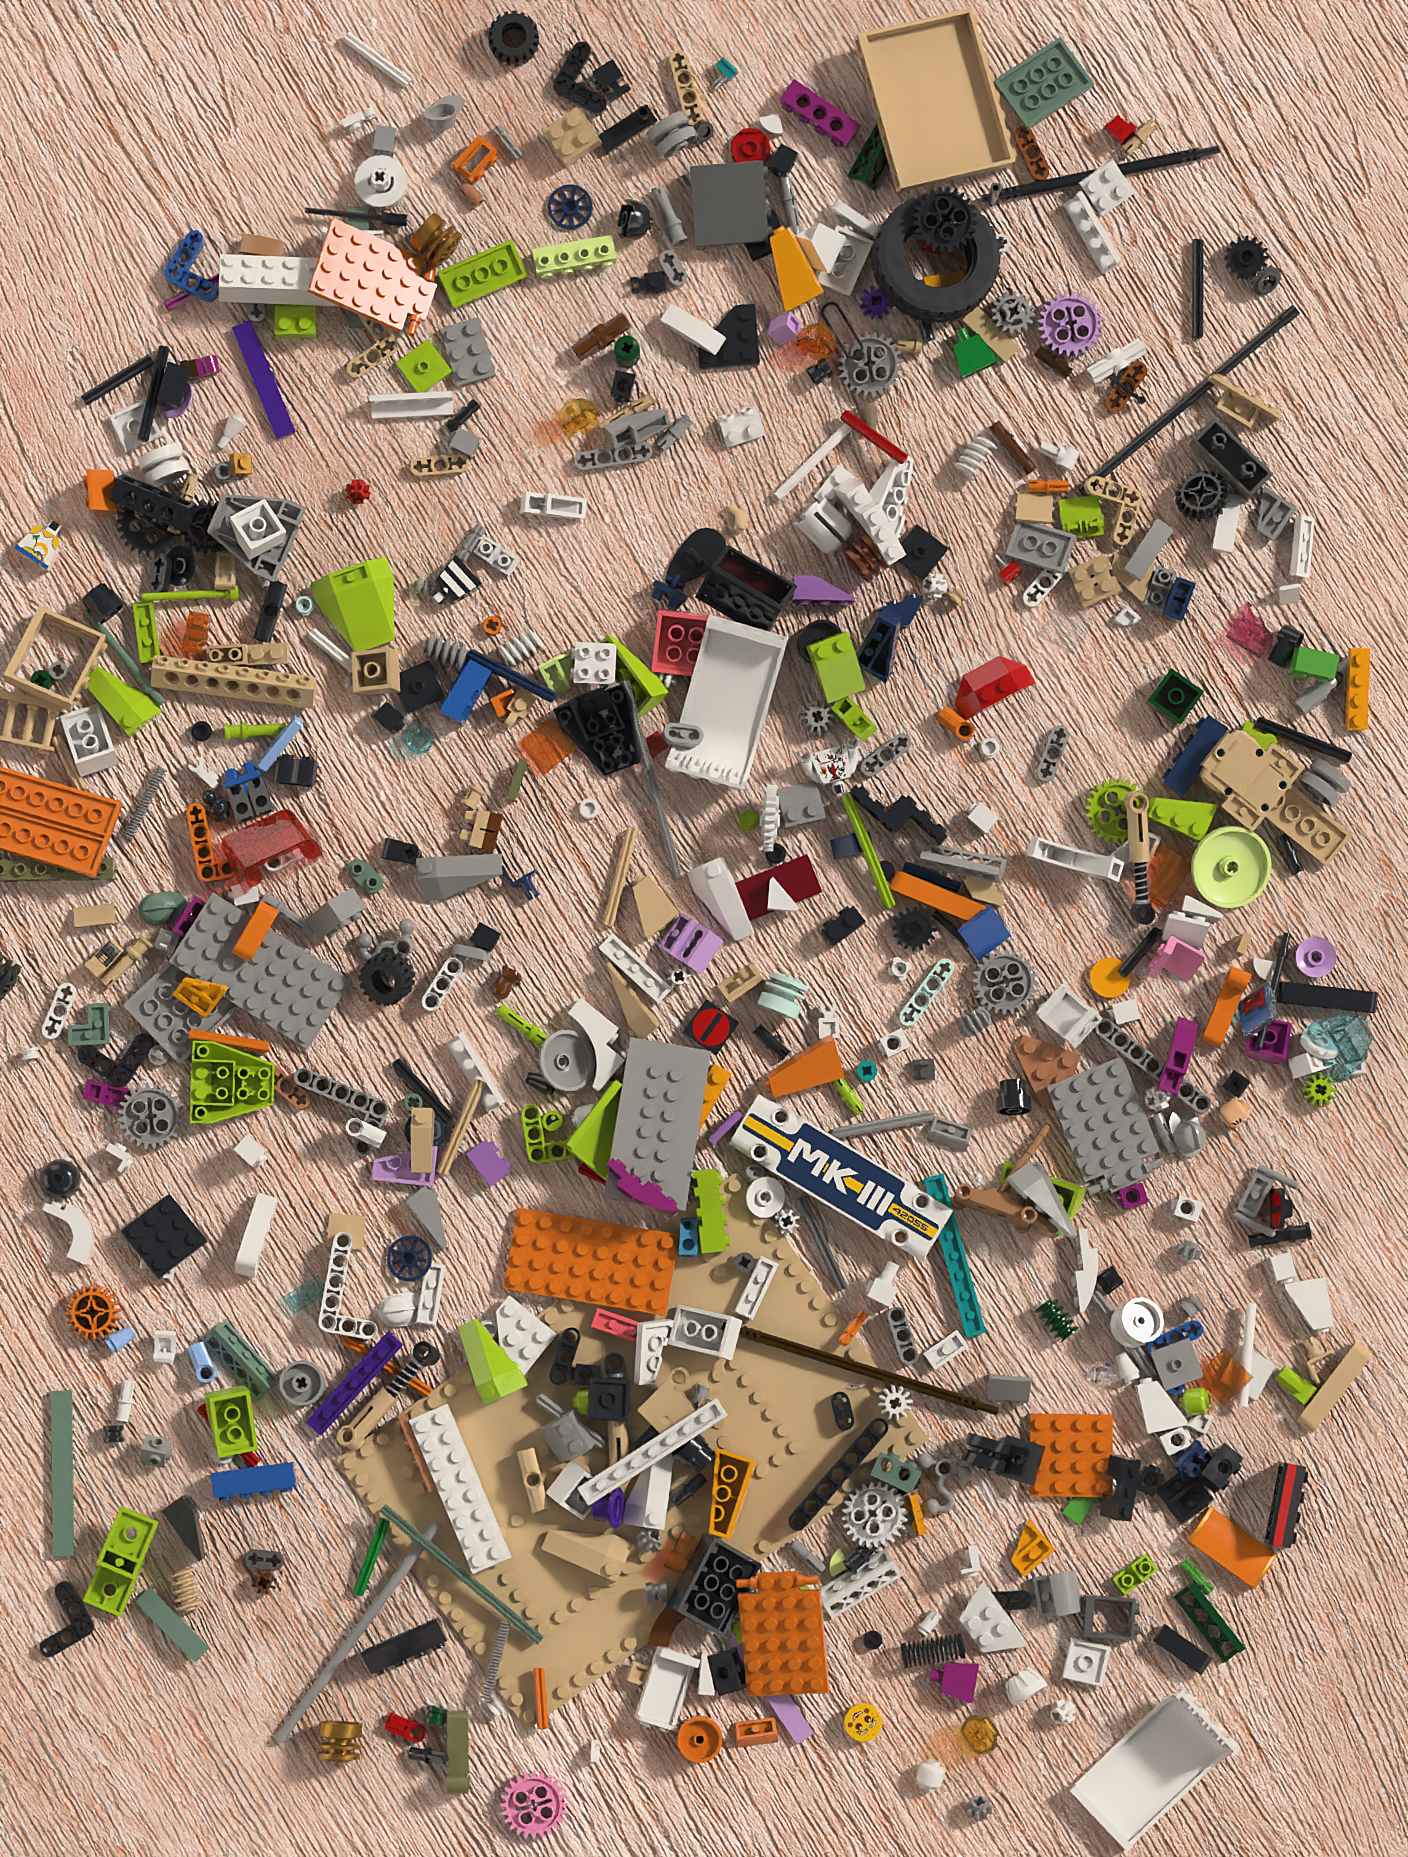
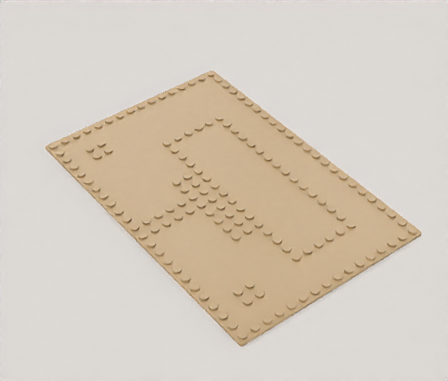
[337,1173,928,1729]

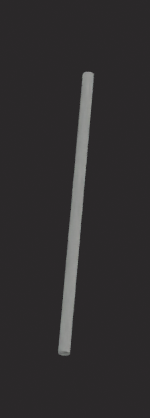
[274,1520,442,1743]

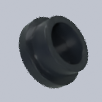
[191,721,212,742]
[766,843,786,864]

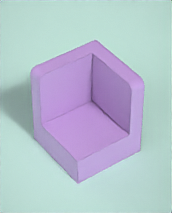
[768,311,802,346]

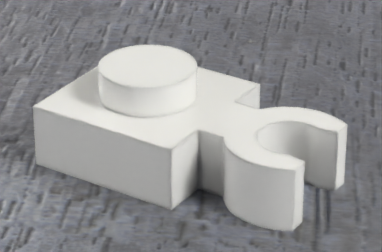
[341,107,376,132]
[818,1003,840,1039]

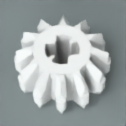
[877,1385,913,1421]

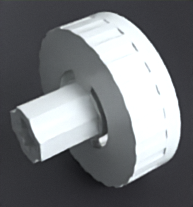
[355,155,408,210]

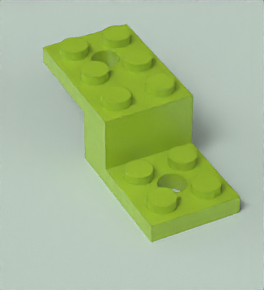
[83,1506,159,1617]

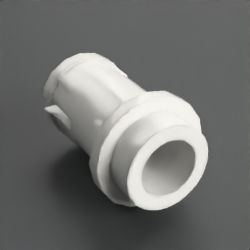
[917,1609,942,1637]

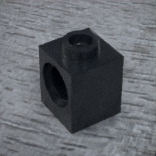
[769,143,799,178]
[610,370,636,403]
[373,701,406,734]
[571,1363,601,1385]
[1137,1464,1164,1497]

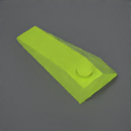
[600,633,668,718]
[78,667,162,738]
[999,1161,1087,1222]
[458,1318,528,1405]

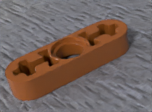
[1014,125,1049,181]
[1105,361,1147,414]

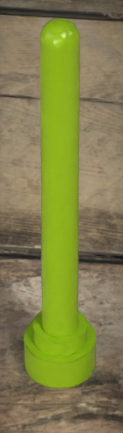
[140,585,239,601]

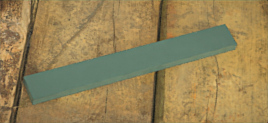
[51,1390,74,1557]

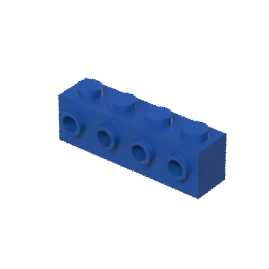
[210,1461,297,1501]

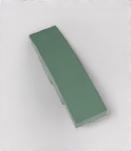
[135,1587,210,1663]

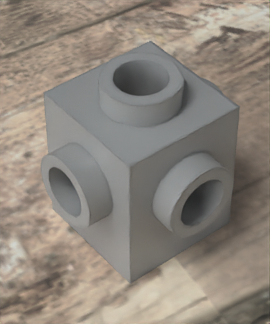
[140,1434,172,1468]

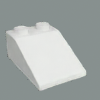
[60,703,119,777]
[668,1304,742,1361]

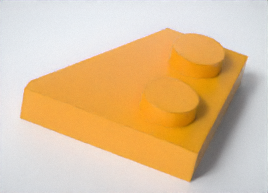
[172,977,228,1018]
[905,1493,927,1536]
[1011,1520,1056,1577]

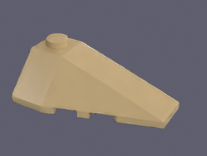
[606,962,661,1039]
[541,1530,633,1582]

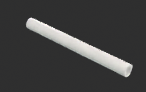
[774,423,852,501]
[1237,1303,1257,1407]

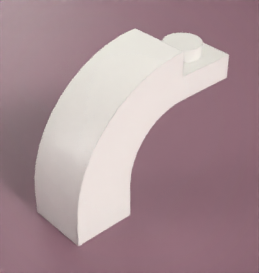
[42,1201,94,1265]

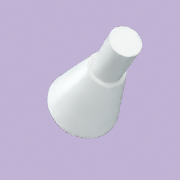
[217,413,247,449]

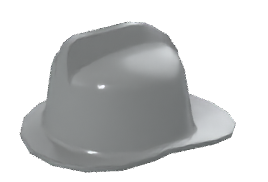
[423,95,465,134]
[1169,1109,1206,1157]

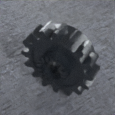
[1224,235,1269,281]
[892,906,937,952]

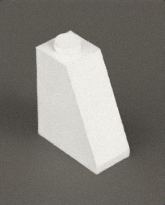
[1282,1277,1334,1333]
[1135,1378,1188,1434]

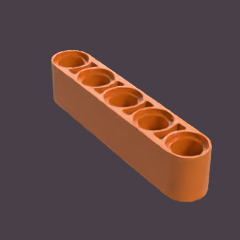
[889,870,986,922]

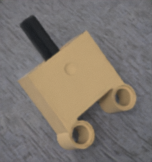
[633,1367,715,1449]

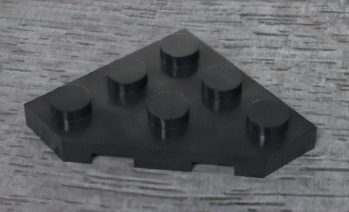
[698,304,760,370]

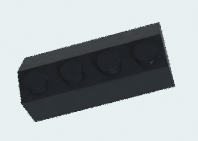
[360,1617,448,1676]

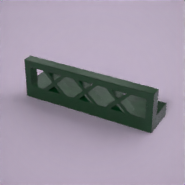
[847,123,889,191]
[1173,1581,1246,1662]

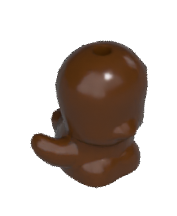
[491,965,522,999]

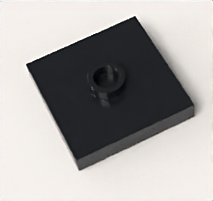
[897,524,949,581]
[399,660,445,714]
[587,1377,631,1422]
[995,1435,1046,1486]

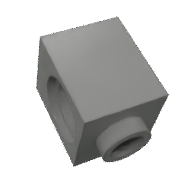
[372,125,397,156]
[448,428,481,459]

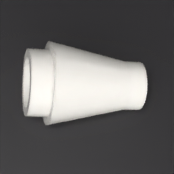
[1115,1352,1140,1384]

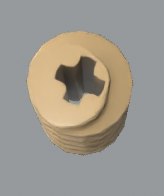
[170,1567,201,1612]

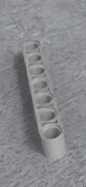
[1094,1019,1211,1114]

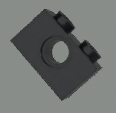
[1196,1442,1244,1494]
[707,1647,747,1696]

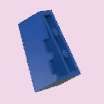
[439,660,492,727]

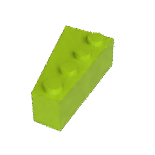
[692,1168,730,1254]

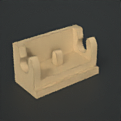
[717,963,763,1004]

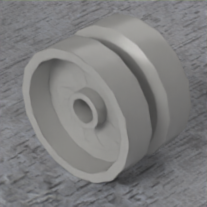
[646,111,698,159]
[1298,758,1352,808]
[279,1360,326,1406]

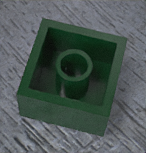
[1145,668,1204,727]

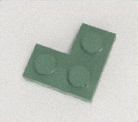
[67,1003,110,1046]

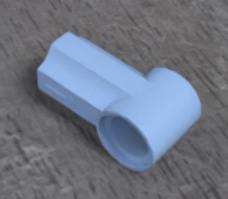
[187,1342,217,1383]

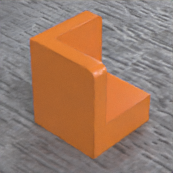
[490,689,515,719]

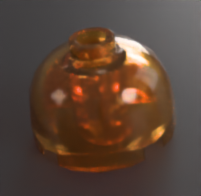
[795,322,837,360]

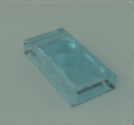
[283,1275,325,1314]

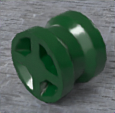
[31,670,53,690]
[423,1704,448,1726]

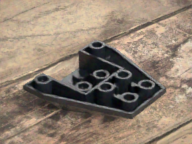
[553,682,640,776]

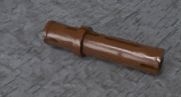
[989,420,1037,475]

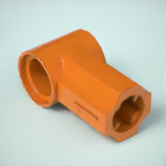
[936,706,974,742]

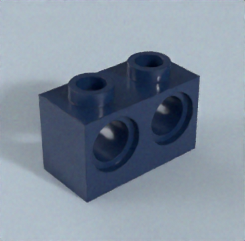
[1161,576,1196,624]

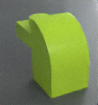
[831,696,878,742]

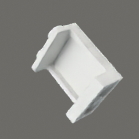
[1036,984,1102,1049]

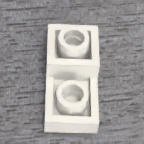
[473,535,520,577]

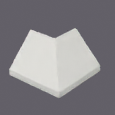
[795,223,846,273]

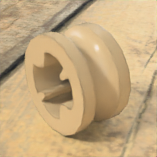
[947,587,967,607]

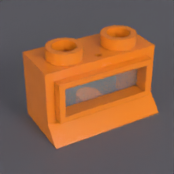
[453,134,498,185]

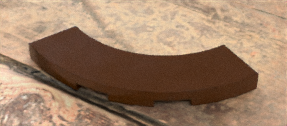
[648,1607,685,1647]

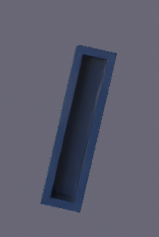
[1162,715,1229,798]

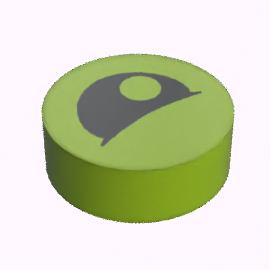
[542,1111,563,1132]

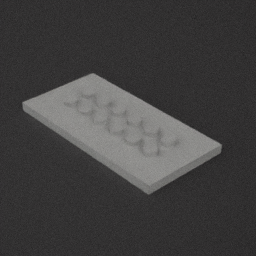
[603,1037,711,1212]

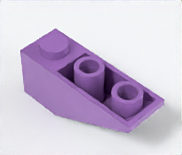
[793,575,855,607]

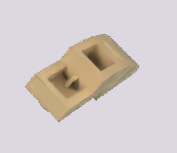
[206,643,290,667]

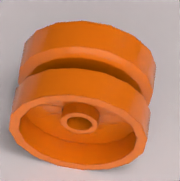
[677,1715,722,1763]

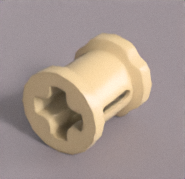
[461,784,486,810]

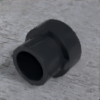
[82,583,125,625]
[996,1079,1032,1116]
[671,1434,715,1473]

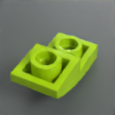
[1111,1554,1158,1596]

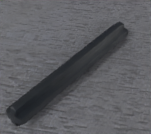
[1192,239,1204,339]
[138,345,169,442]
[1255,717,1352,763]

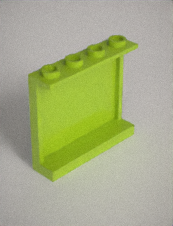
[563,1080,622,1180]

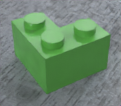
[1287,646,1340,683]

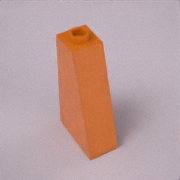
[764,1034,845,1098]

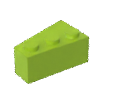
[1147,798,1218,842]

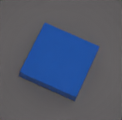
[957,905,1011,960]

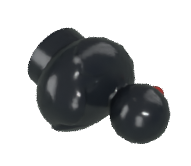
[202,790,231,823]

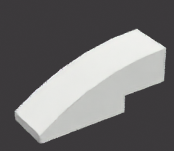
[660,304,726,355]
[520,492,587,519]
[1211,494,1242,555]

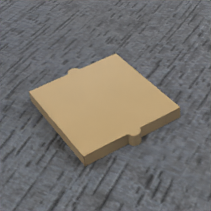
[1014,491,1054,524]
[326,1213,366,1250]

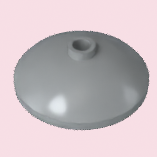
[539,1030,595,1091]

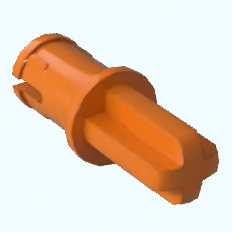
[1028,478,1069,494]

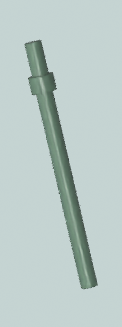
[83,609,166,706]

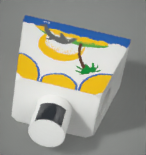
[15,520,63,572]

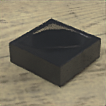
[1222,1070,1251,1098]

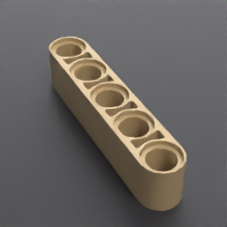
[1295,1341,1373,1433]

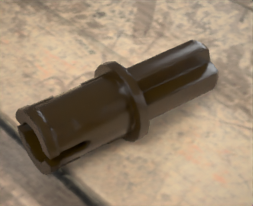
[1035,346,1073,379]

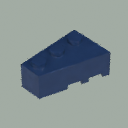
[856,606,902,683]

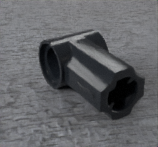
[1268,624,1304,668]

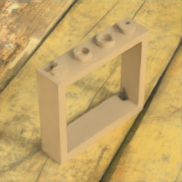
[4,606,108,711]

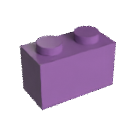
[466,1139,511,1187]

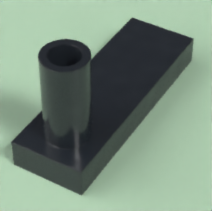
[598,104,658,155]

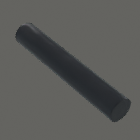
[932,910,968,948]

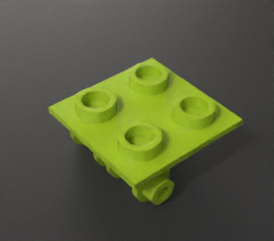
[1058,496,1104,538]

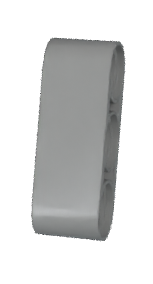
[887,1307,918,1365]

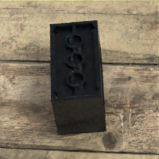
[695,545,798,632]

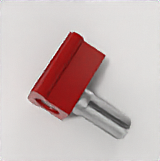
[995,553,1022,586]

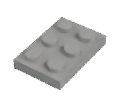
[440,317,496,387]
[1005,521,1077,574]

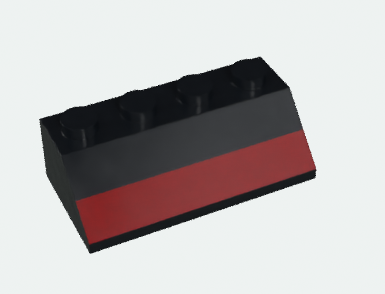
[1264,1461,1308,1548]

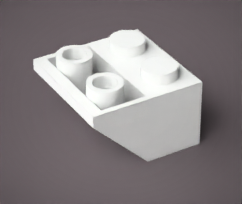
[1160,911,1210,950]

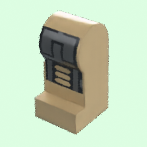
[84,939,124,979]

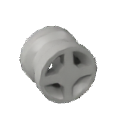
[1179,1294,1205,1319]

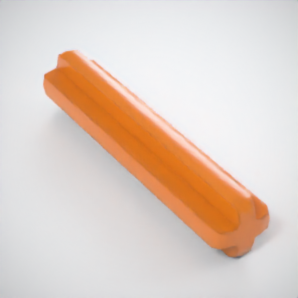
[533,1667,548,1730]

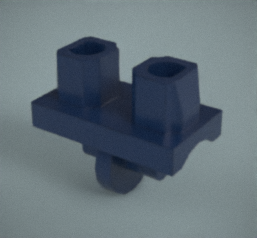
[651,574,689,611]
[1174,1439,1211,1481]

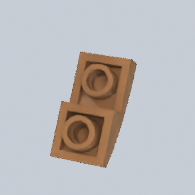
[238,233,285,257]

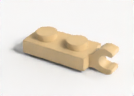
[504,675,545,729]

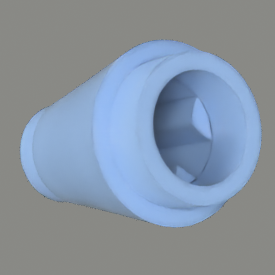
[104,1326,136,1353]

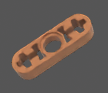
[274,1065,311,1109]

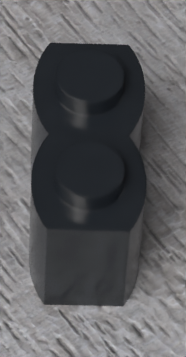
[274,754,318,787]

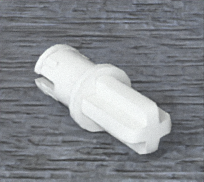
[116,1380,134,1422]

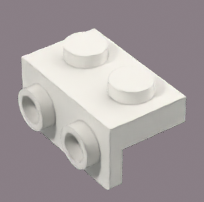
[717,407,765,448]

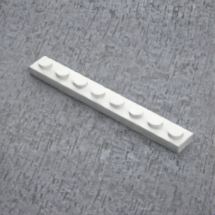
[577,1398,728,1506]

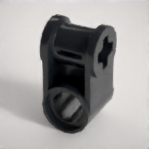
[381,838,422,864]

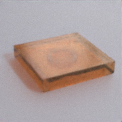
[519,718,576,775]
[1198,1348,1254,1407]

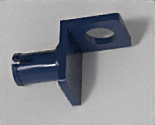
[502,865,540,901]

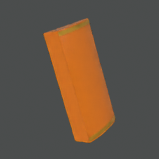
[1186,1506,1277,1589]

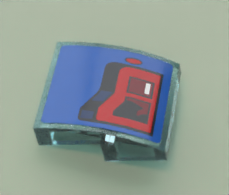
[1237,982,1279,1038]

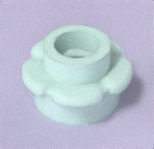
[295,596,315,616]

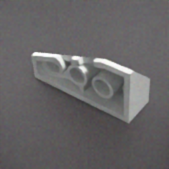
[856,450,914,539]
[623,1452,674,1530]

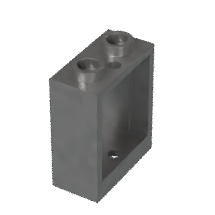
[1082,1594,1139,1641]

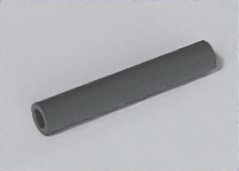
[988,183,1001,206]

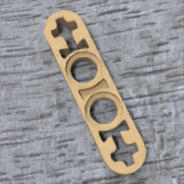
[669,50,703,126]

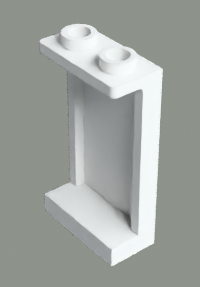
[634,1646,701,1733]

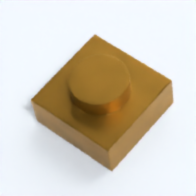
[229,453,253,475]

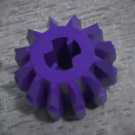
[859,285,893,320]

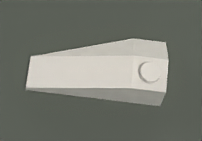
[687,857,755,941]

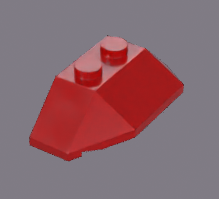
[955,656,1036,721]

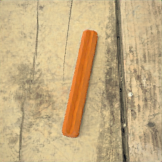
[188,1029,269,1053]

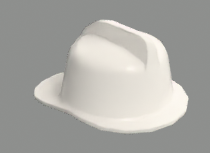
[379,1292,420,1327]

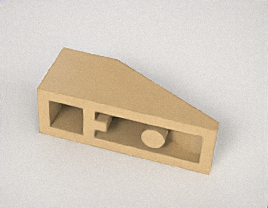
[411,1108,435,1173]

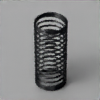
[900,1633,966,1669]

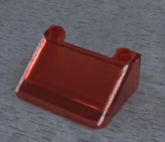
[221,809,323,894]

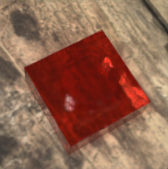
[644,730,669,759]

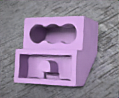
[658,913,724,975]

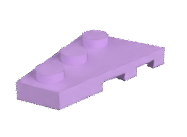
[372,1146,438,1187]

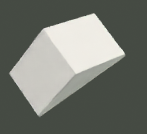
[767,877,800,912]

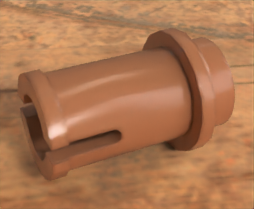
[459,181,484,208]

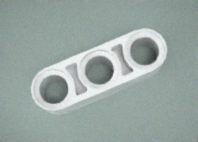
[422,958,463,1012]

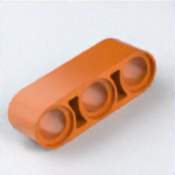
[232,901,279,962]

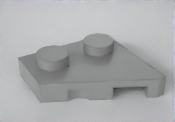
[1257,486,1297,542]

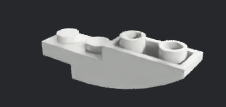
[1071,1228,1098,1312]

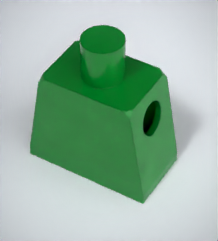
[952,328,997,380]

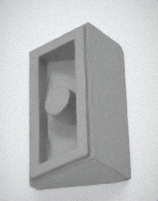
[927,1116,973,1152]

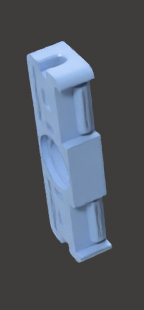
[257,715,303,772]

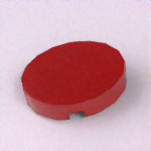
[730,128,771,164]

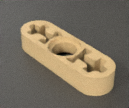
[410,454,470,477]

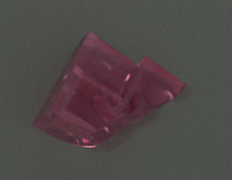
[1225,602,1274,658]

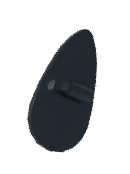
[666,527,726,585]

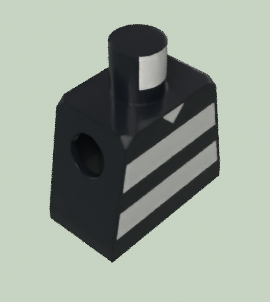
[432,555,483,605]

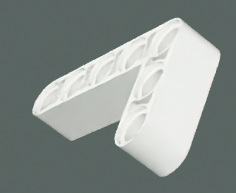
[318,1232,378,1339]

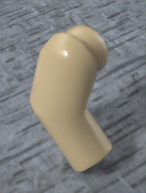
[726,503,748,533]

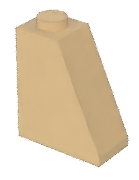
[633,875,679,940]

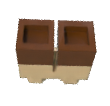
[460,809,503,854]

